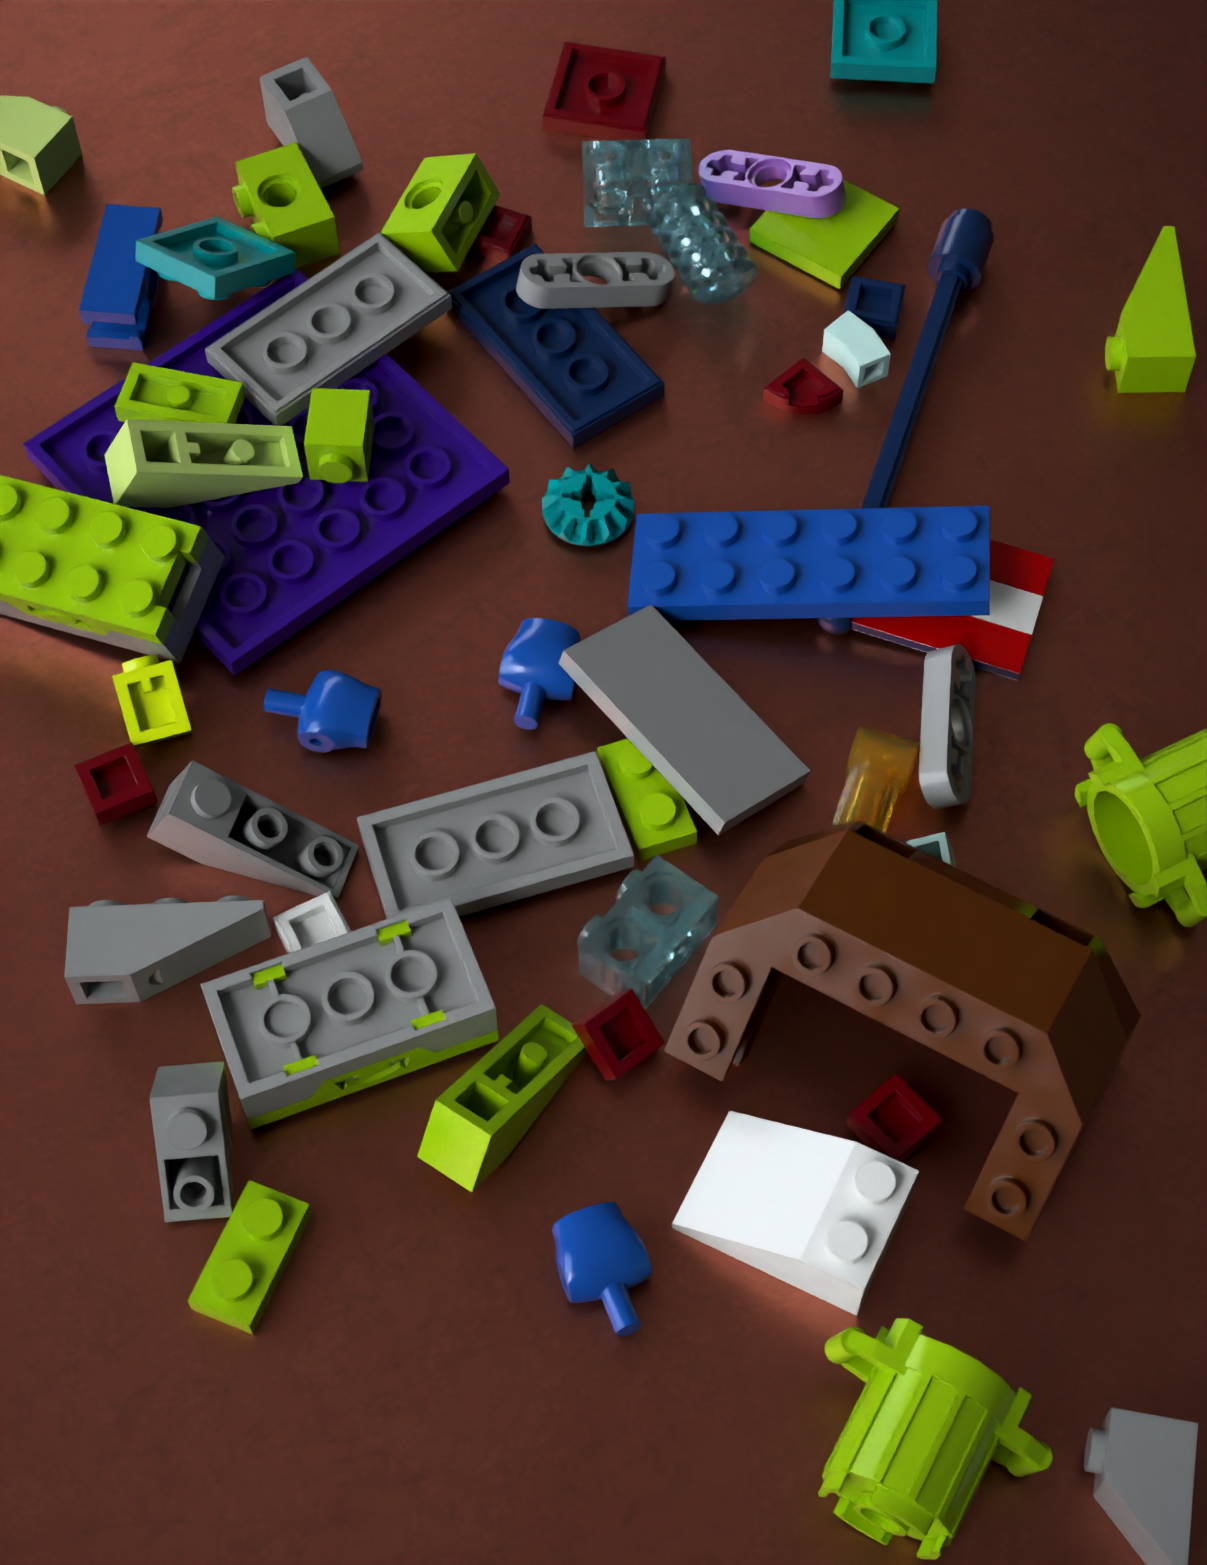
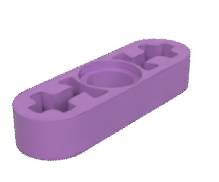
[698,149,847,218]

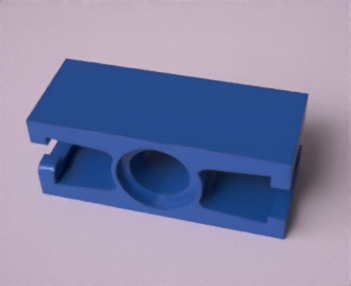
[79,204,163,351]

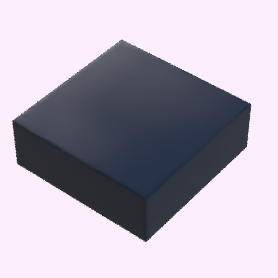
[843,276,906,339]

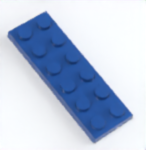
[627,505,990,621]

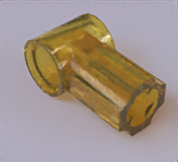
[831,725,920,834]

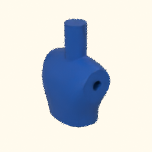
[498,618,581,730]
[264,670,382,753]
[552,1202,652,1337]

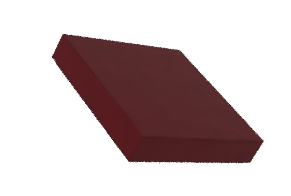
[542,42,666,145]

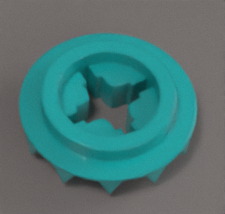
[542,462,635,546]

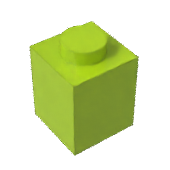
[304,388,375,483]

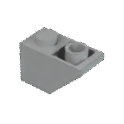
[259,57,364,189]
[149,1061,234,1223]

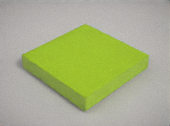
[749,180,899,289]

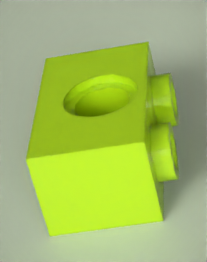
[232,142,340,268]
[380,153,500,273]

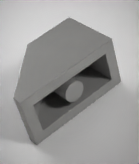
[1084,1407,1198,1565]

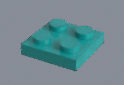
[830,0,937,84]
[136,216,296,300]

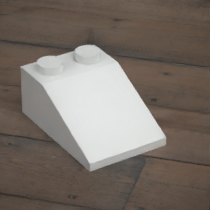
[672,1111,919,1316]

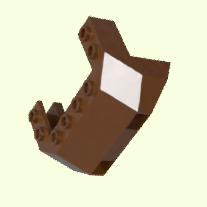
[664,820,1141,1241]

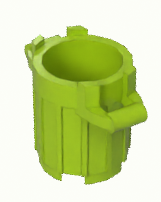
[1074,723,1207,927]
[818,1318,1053,1560]

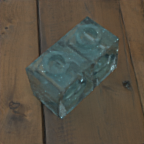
[582,138,693,227]
[577,855,719,1010]

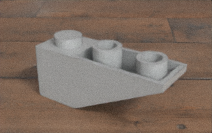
[146,760,359,900]
[64,895,271,1005]

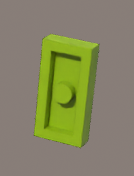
[114,362,245,424]
[597,738,697,861]
[188,1180,312,1335]

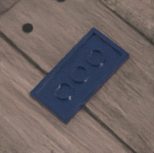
[448,243,665,448]

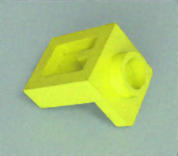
[112,655,192,748]

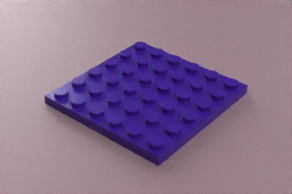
[23,268,510,676]

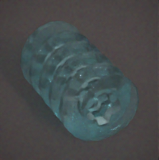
[649,183,757,304]

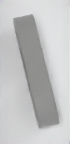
[516,252,675,309]
[919,644,976,809]

